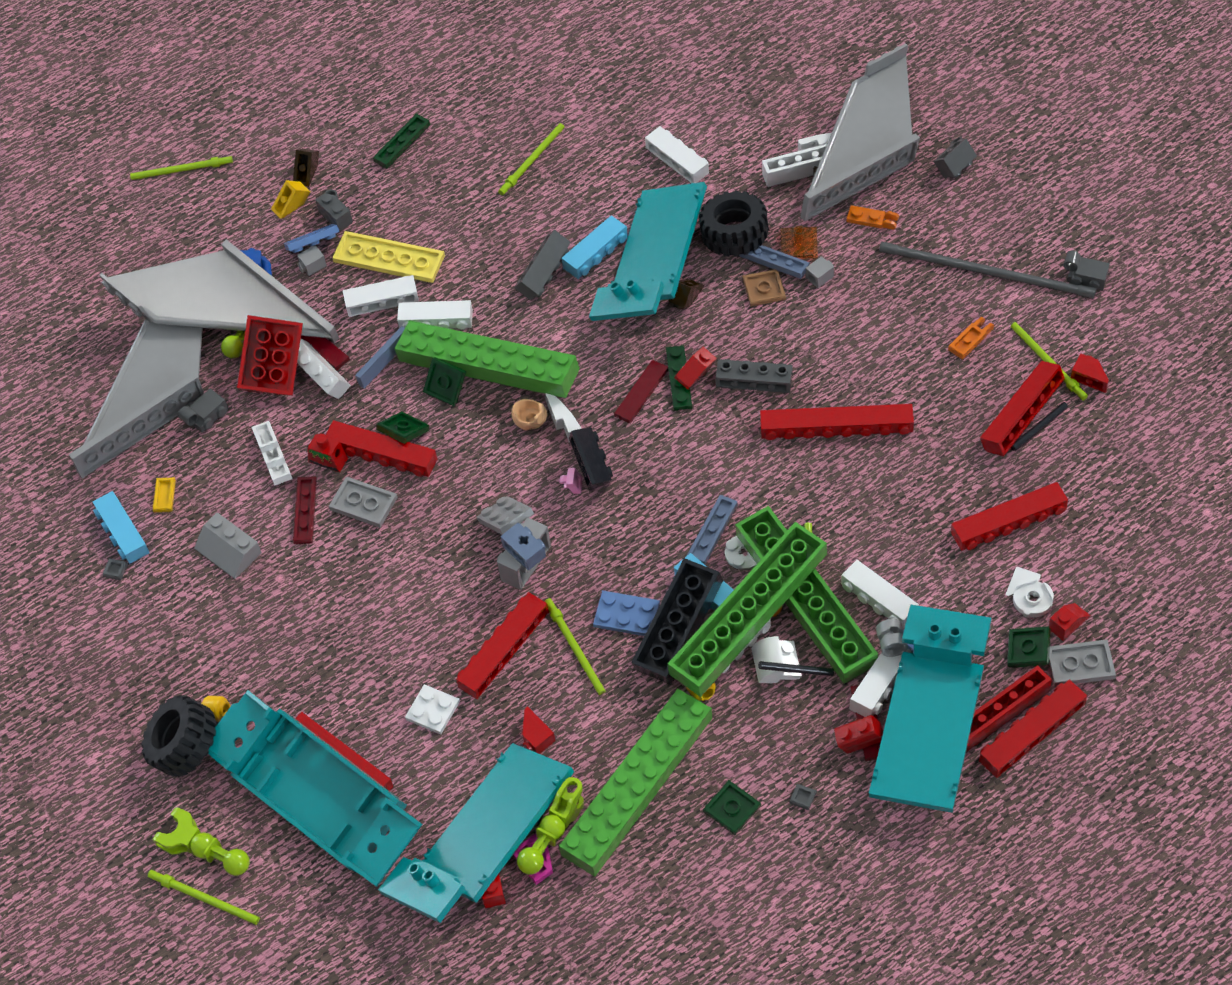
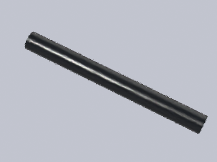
[1011,402,1068,451]
[758,661,834,676]

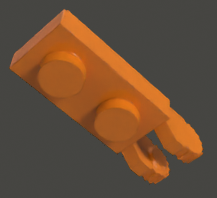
[846,205,899,230]
[948,317,994,360]

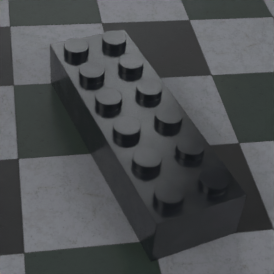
[631,558,723,685]

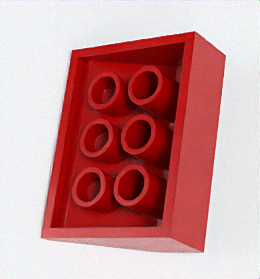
[237,315,303,396]

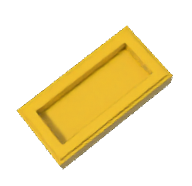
[153,477,176,513]

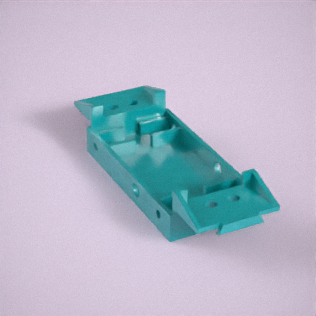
[208,690,423,887]

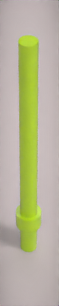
[498,123,565,196]
[130,156,233,180]
[1011,322,1088,401]
[544,598,606,695]
[148,870,260,925]

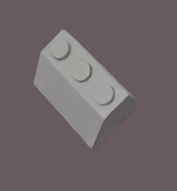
[194,512,262,579]

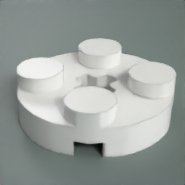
[725,536,757,570]
[1013,579,1054,618]

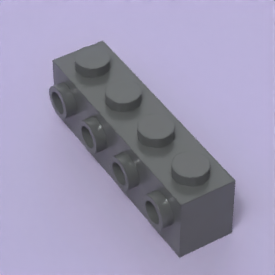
[514,230,571,300]
[715,359,793,393]

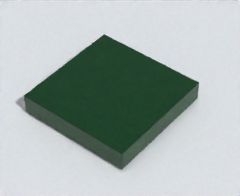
[423,357,466,406]
[376,411,430,444]
[1007,626,1051,668]
[703,780,761,835]

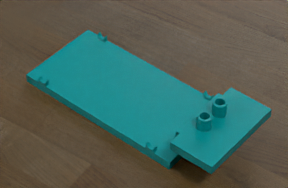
[589,182,707,321]
[869,604,992,813]
[378,743,574,923]

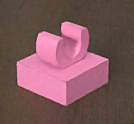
[559,468,583,494]

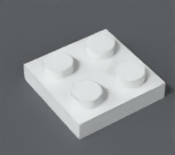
[405,684,460,734]

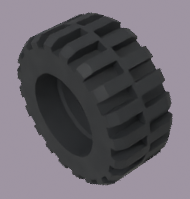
[699,191,769,257]
[141,695,217,777]

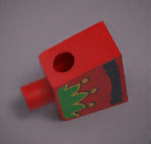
[307,434,348,473]

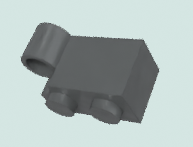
[933,136,977,178]
[315,189,353,232]
[1063,250,1110,290]
[178,388,229,432]

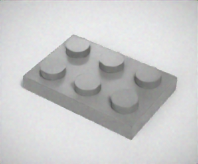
[329,476,398,528]
[477,496,534,535]
[1049,640,1116,686]

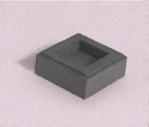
[102,558,128,580]
[789,784,817,810]

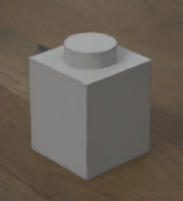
[297,245,327,276]
[806,256,834,288]

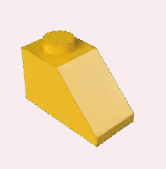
[271,180,310,219]

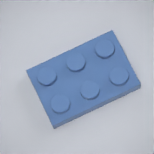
[284,224,339,253]
[593,590,660,636]

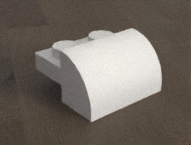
[751,636,802,683]

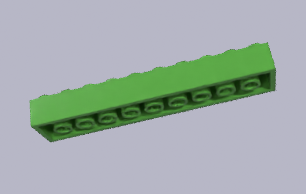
[395,320,580,398]
[735,505,878,684]
[668,522,827,697]
[559,689,712,877]

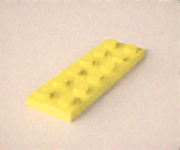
[333,231,445,283]

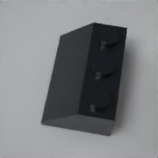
[569,427,613,491]

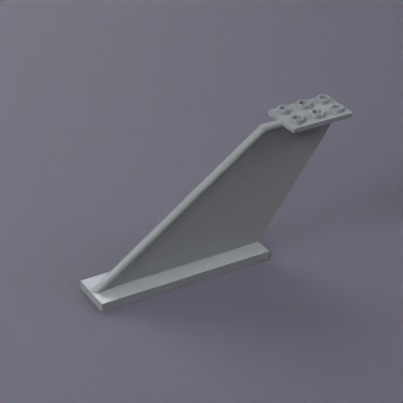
[800,44,920,222]
[99,239,339,343]
[69,318,204,478]

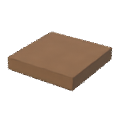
[742,269,786,307]

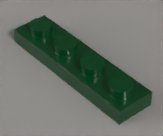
[373,113,430,169]
[666,345,692,411]

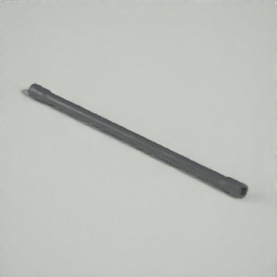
[879,241,1097,299]

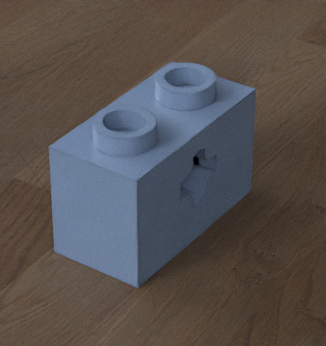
[500,522,546,571]

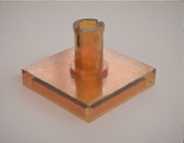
[781,226,818,259]

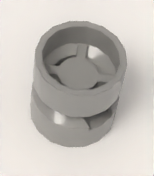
[876,619,908,657]

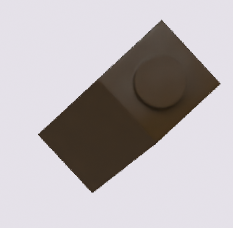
[293,148,319,187]
[669,279,705,310]

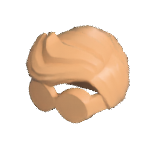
[511,399,548,430]

